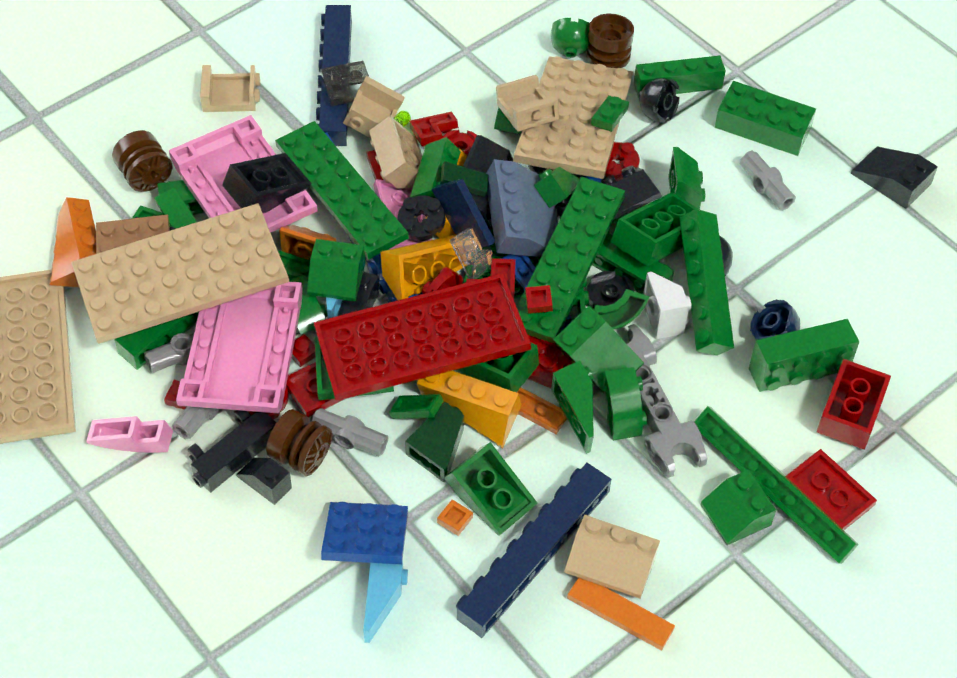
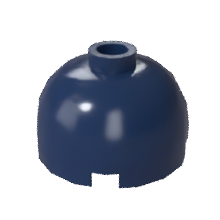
[750,299,800,340]

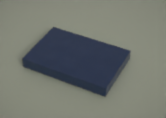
[432,179,495,249]

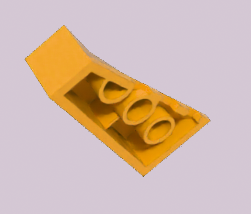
[381,235,474,300]
[417,371,522,449]

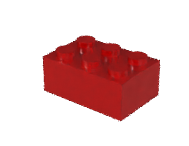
[816,359,891,450]

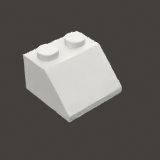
[644,272,691,339]

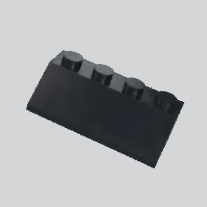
[463,135,513,229]
[555,166,662,220]

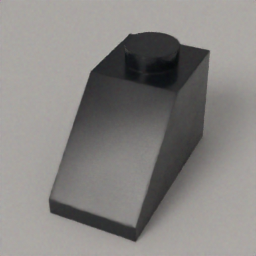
[236,457,292,505]

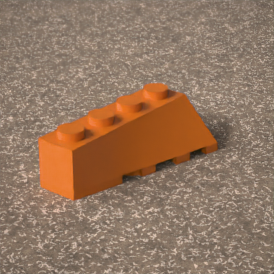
[49,197,97,288]

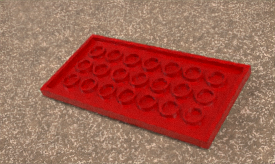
[314,273,531,401]

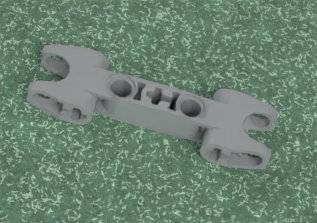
[627,324,708,478]

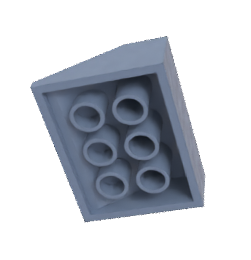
[486,159,558,257]

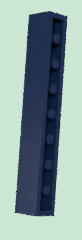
[316,5,352,146]
[456,462,612,638]

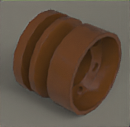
[586,13,634,69]
[112,130,173,192]
[266,409,333,477]

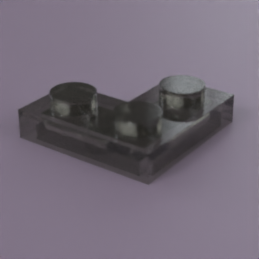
[321,60,369,106]

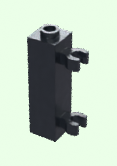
[187,410,277,493]

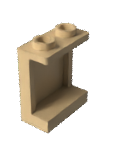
[200,65,261,112]
[496,75,559,132]
[343,76,405,138]

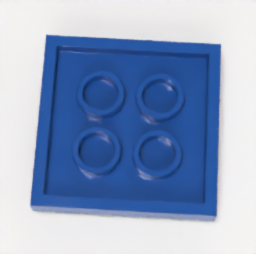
[321,502,408,564]

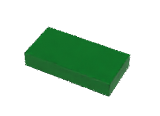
[154,187,197,228]
[389,394,444,419]

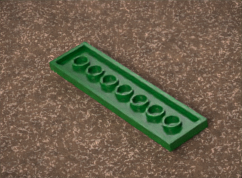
[275,121,409,260]
[517,177,625,344]

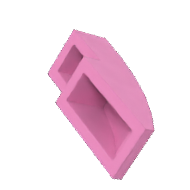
[86,416,173,453]

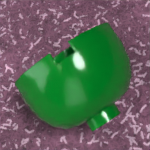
[550,18,590,58]

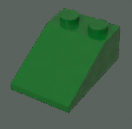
[553,306,644,394]
[551,360,594,454]
[444,442,538,536]

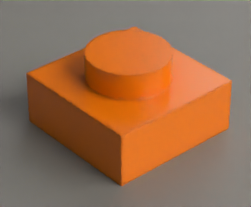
[437,499,474,536]

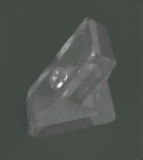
[449,228,492,279]

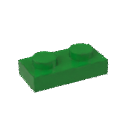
[591,95,629,132]

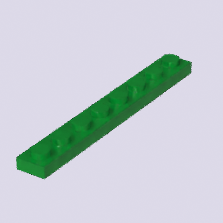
[694,406,859,564]

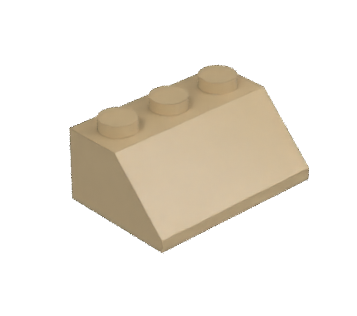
[369,116,422,189]
[564,515,660,599]

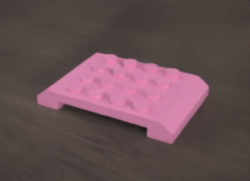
[169,115,318,233]
[176,282,302,413]

